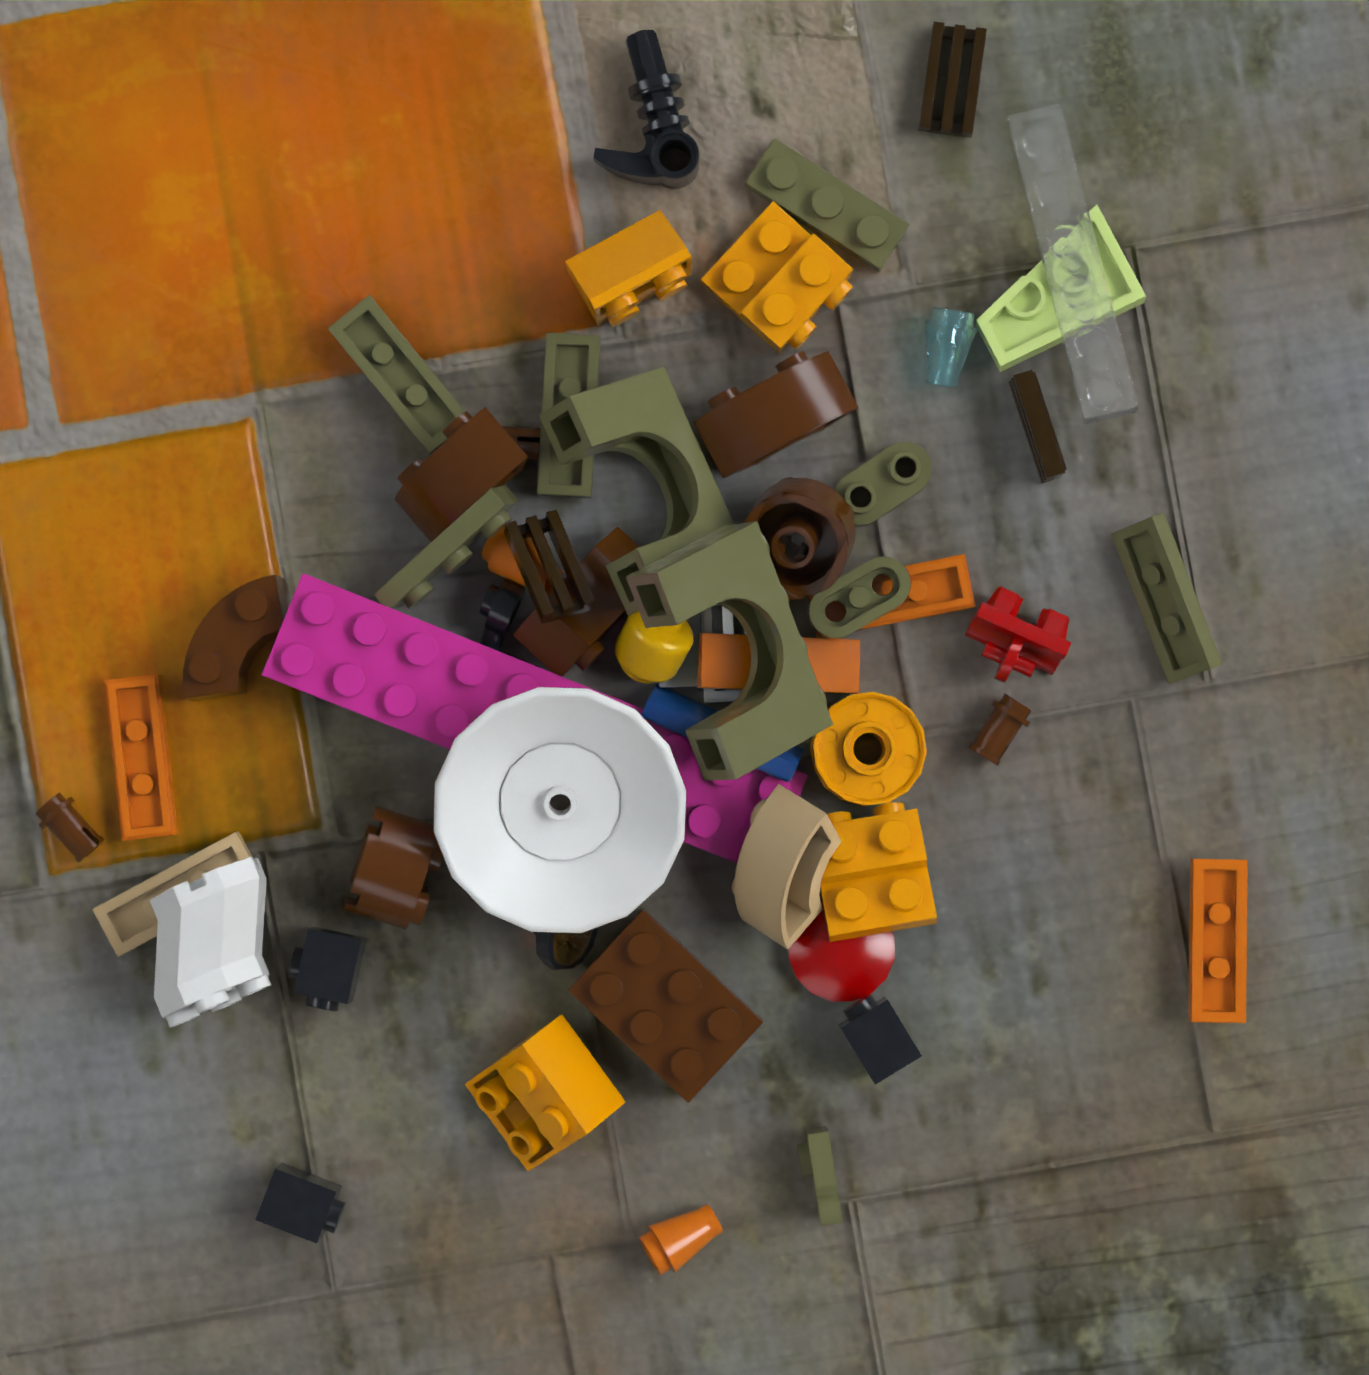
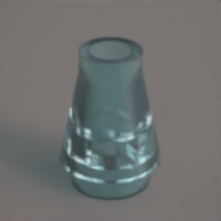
[925,307,978,388]

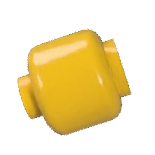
[614,612,694,684]

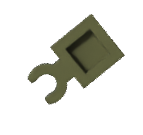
[797,1126,843,1226]

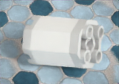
[150,857,271,1028]

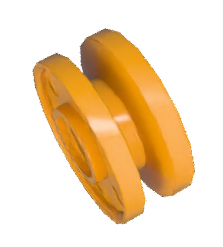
[809,692,927,806]

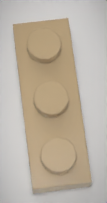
[92,832,252,957]

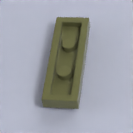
[745,138,910,273]
[328,295,465,455]
[537,333,601,499]
[373,485,519,610]
[1111,513,1222,684]

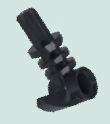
[594,30,699,189]

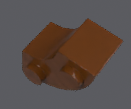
[693,351,859,479]
[395,407,528,542]
[513,527,639,677]
[182,574,288,701]

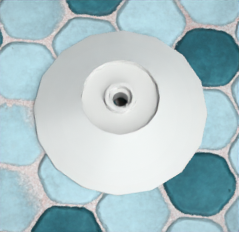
[434,687,686,933]

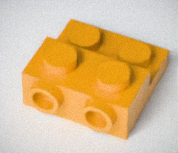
[701,201,853,355]
[820,802,937,942]

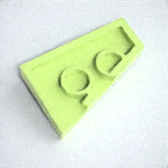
[976,205,1146,372]

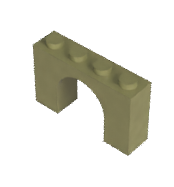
[539,367,734,616]
[626,521,833,780]

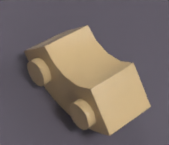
[732,784,842,950]

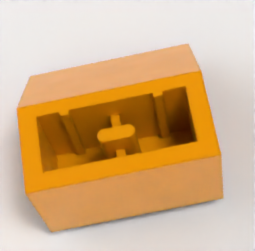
[565,210,692,327]
[465,1014,626,1171]

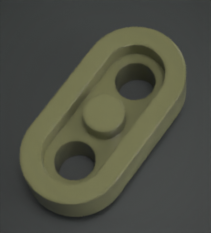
[834,442,932,527]
[808,556,911,639]

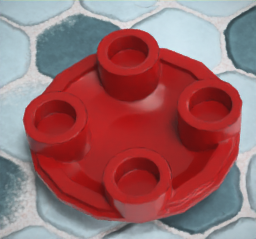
[788,899,895,1002]

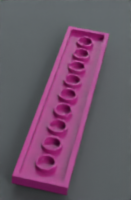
[262,573,808,863]

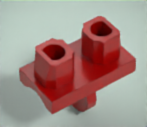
[965,586,1071,683]

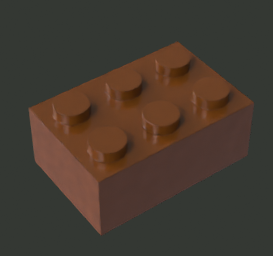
[568,908,763,1103]

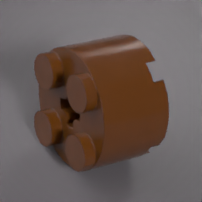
[744,477,855,600]
[343,806,443,929]

